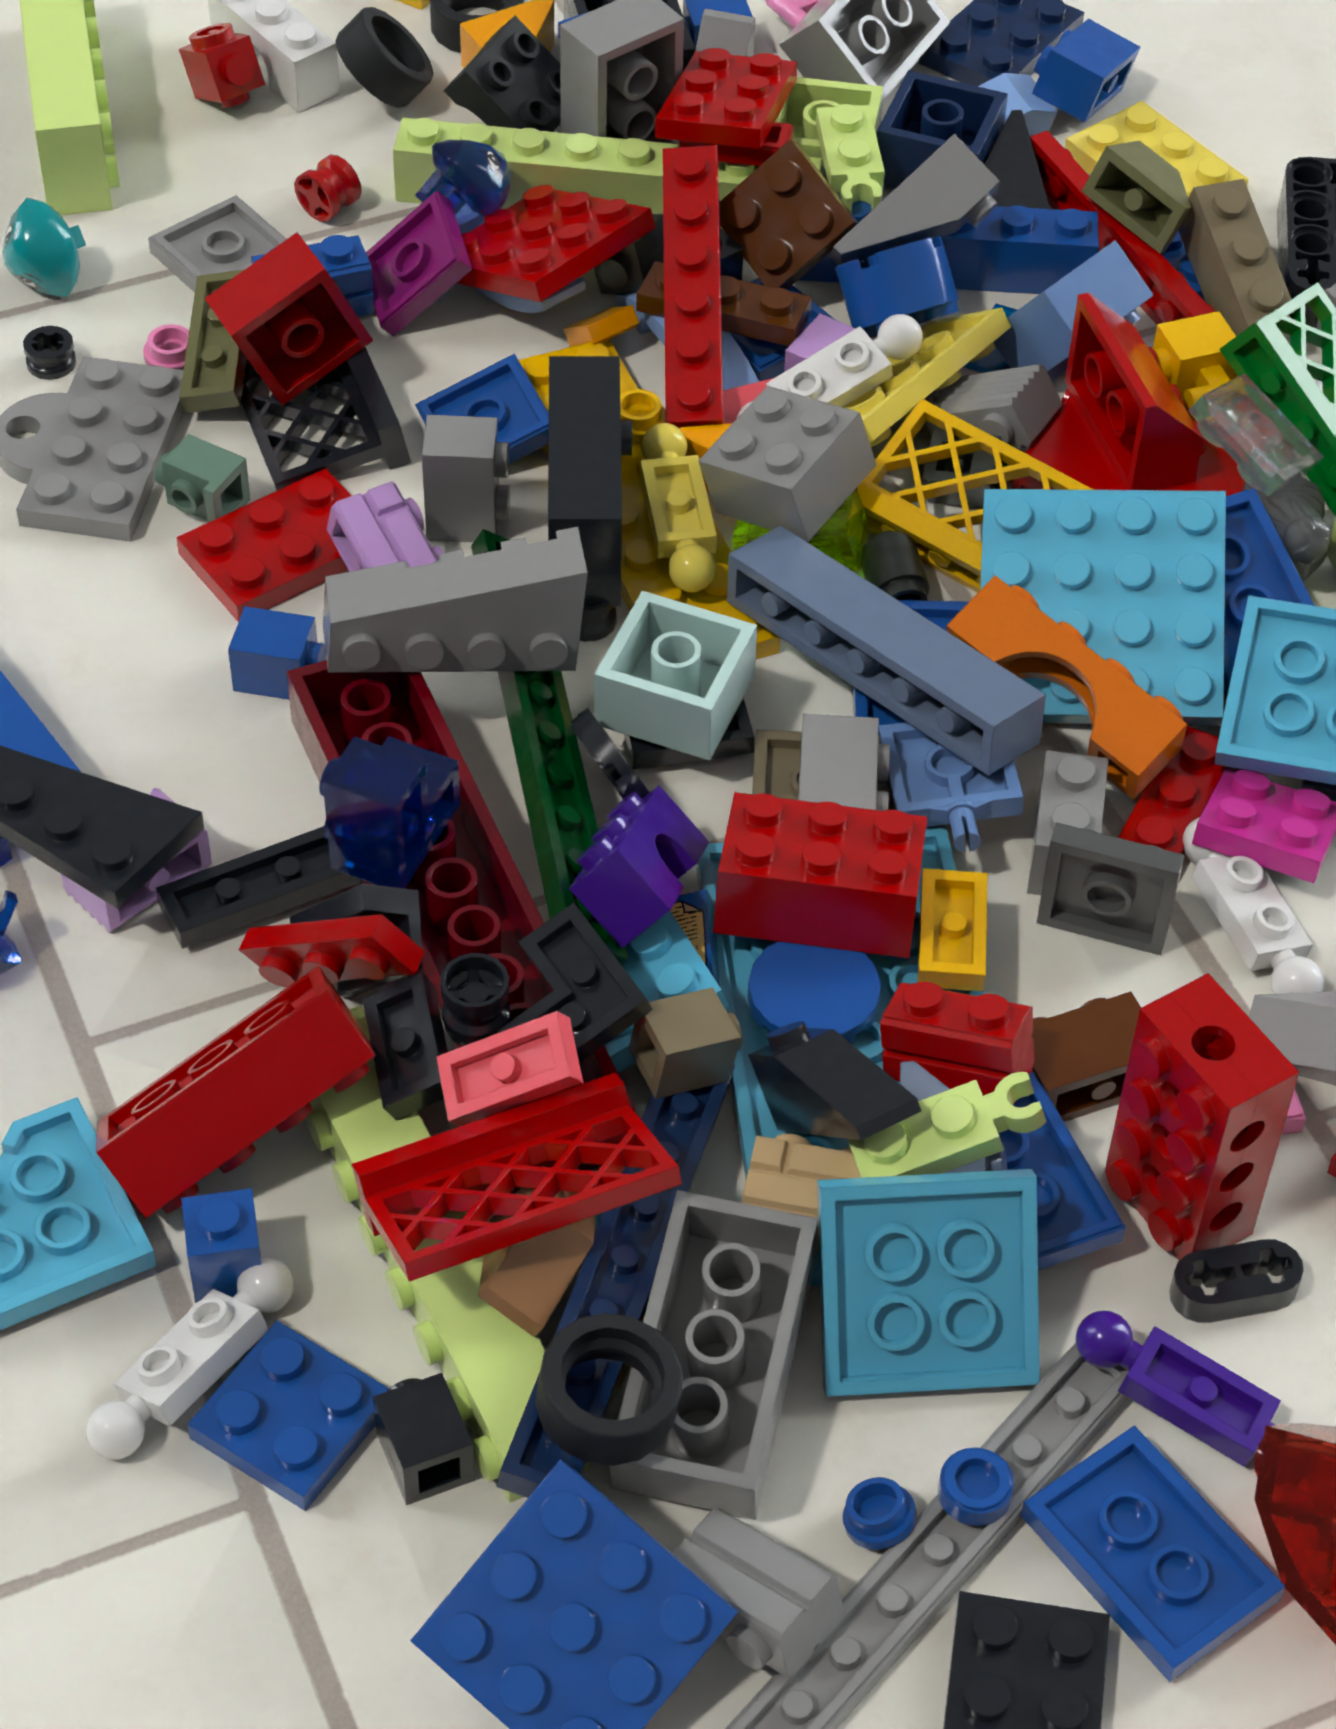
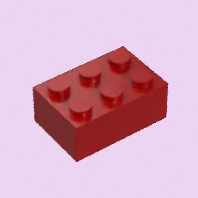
[713,792,927,958]

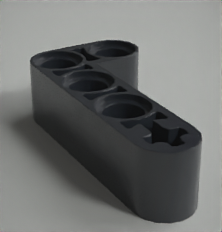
[1277,157,1336,328]

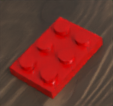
[655,48,797,149]
[176,468,351,622]

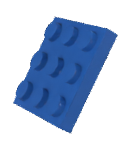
[410,1459,739,1729]

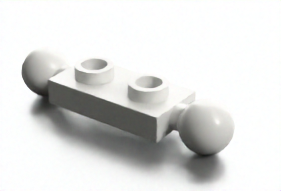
[737,314,923,418]
[1182,817,1324,994]
[86,1257,294,1460]

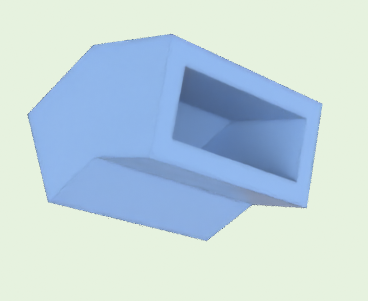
[978,73,1058,136]

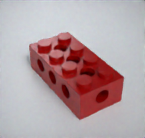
[1104,973,1299,1261]

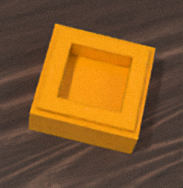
[563,305,639,346]

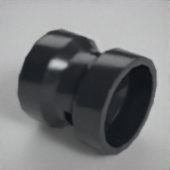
[440,953,510,1046]

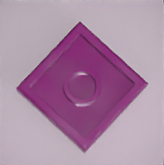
[366,190,472,337]

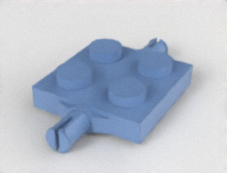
[879,722,1023,852]

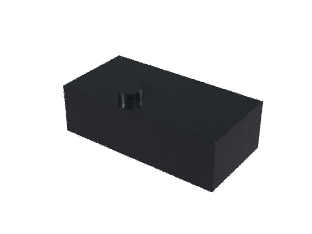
[548,356,632,606]

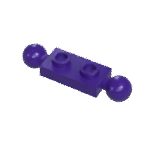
[1075,1310,1325,1482]

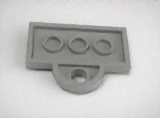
[0,356,185,542]

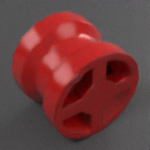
[294,154,362,222]

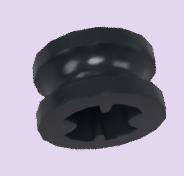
[23,325,76,380]

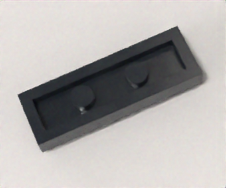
[156,823,361,949]

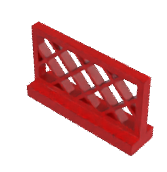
[351,1073,682,1282]

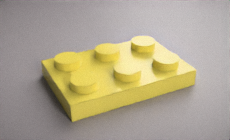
[1065,101,1249,198]

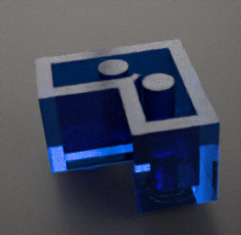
[319,736,460,889]

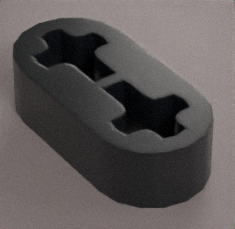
[1169,1239,1304,1323]

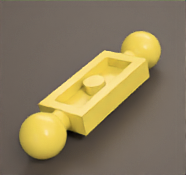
[640,423,717,592]

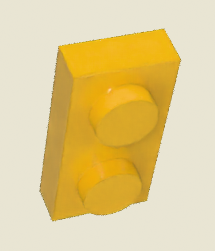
[917,868,988,991]

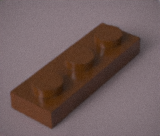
[636,261,812,346]

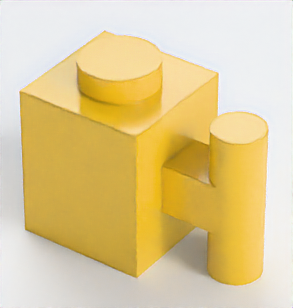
[1153,311,1253,412]

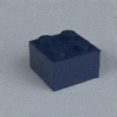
[876,70,1008,188]

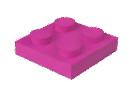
[1192,767,1336,883]

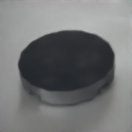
[571,707,650,799]

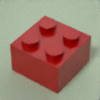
[204,232,374,406]

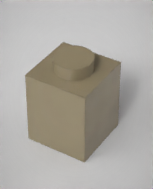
[628,987,742,1099]

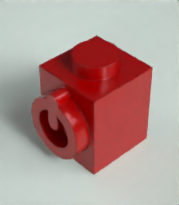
[179,23,266,107]

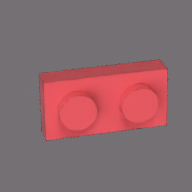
[436,1011,583,1126]

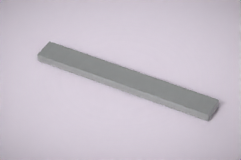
[725,1342,1129,1729]

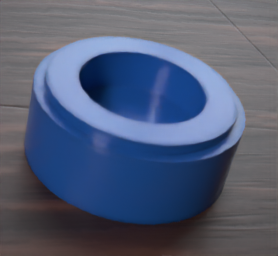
[938,1447,1014,1526]

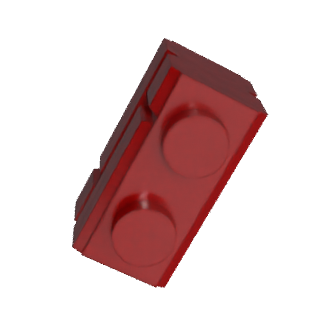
[880,982,1034,1104]

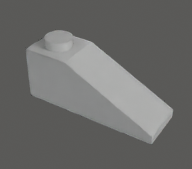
[832,134,1000,265]

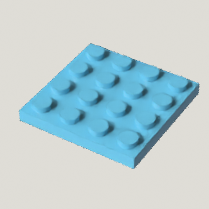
[980,489,1226,726]

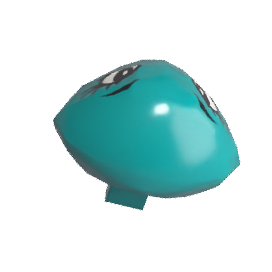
[2,198,86,297]

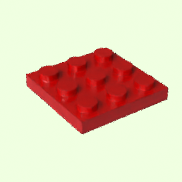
[457,185,656,302]

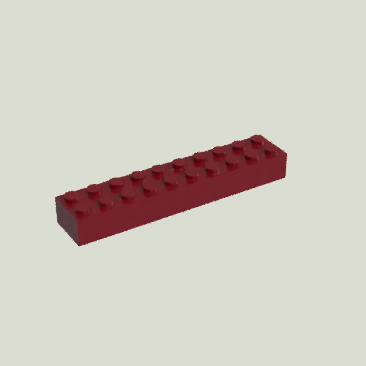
[287,660,635,1194]

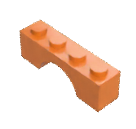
[946,575,1187,800]

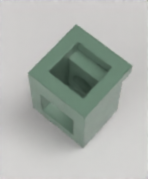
[155,434,251,523]

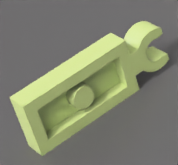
[816,104,885,213]
[847,1072,1046,1178]

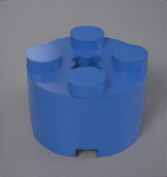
[835,235,959,338]

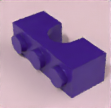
[569,785,709,948]

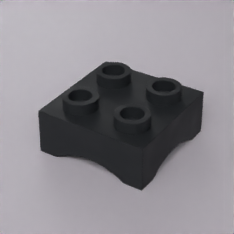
[444,15,561,132]

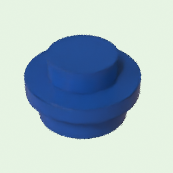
[843,1477,917,1550]

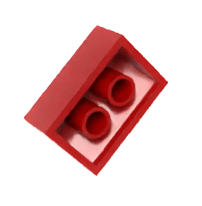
[1065,292,1206,490]

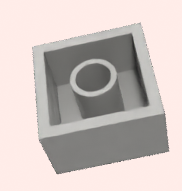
[698,386,876,542]

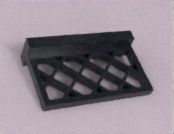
[241,280,411,491]

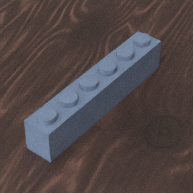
[727,526,1046,776]

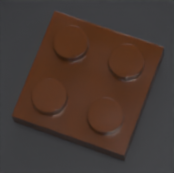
[720,139,858,290]

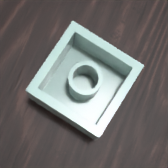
[594,591,757,761]

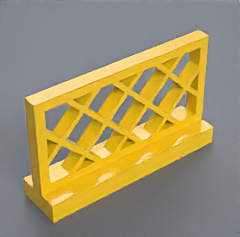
[843,398,1094,593]

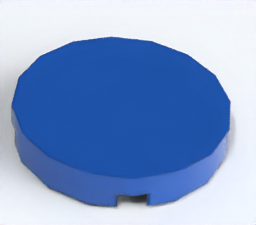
[747,941,881,1043]

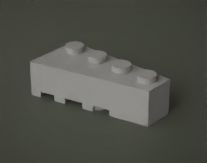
[323,527,588,673]

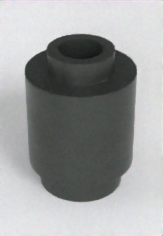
[859,531,930,601]

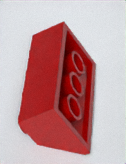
[96,965,376,1218]

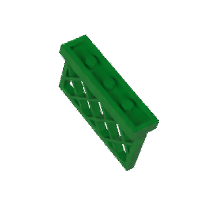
[1219,282,1336,517]

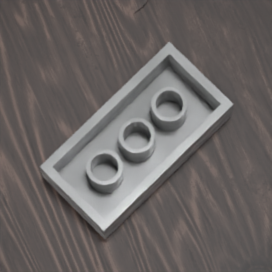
[609,1190,818,1520]

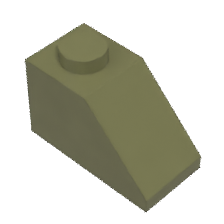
[1081,140,1192,254]

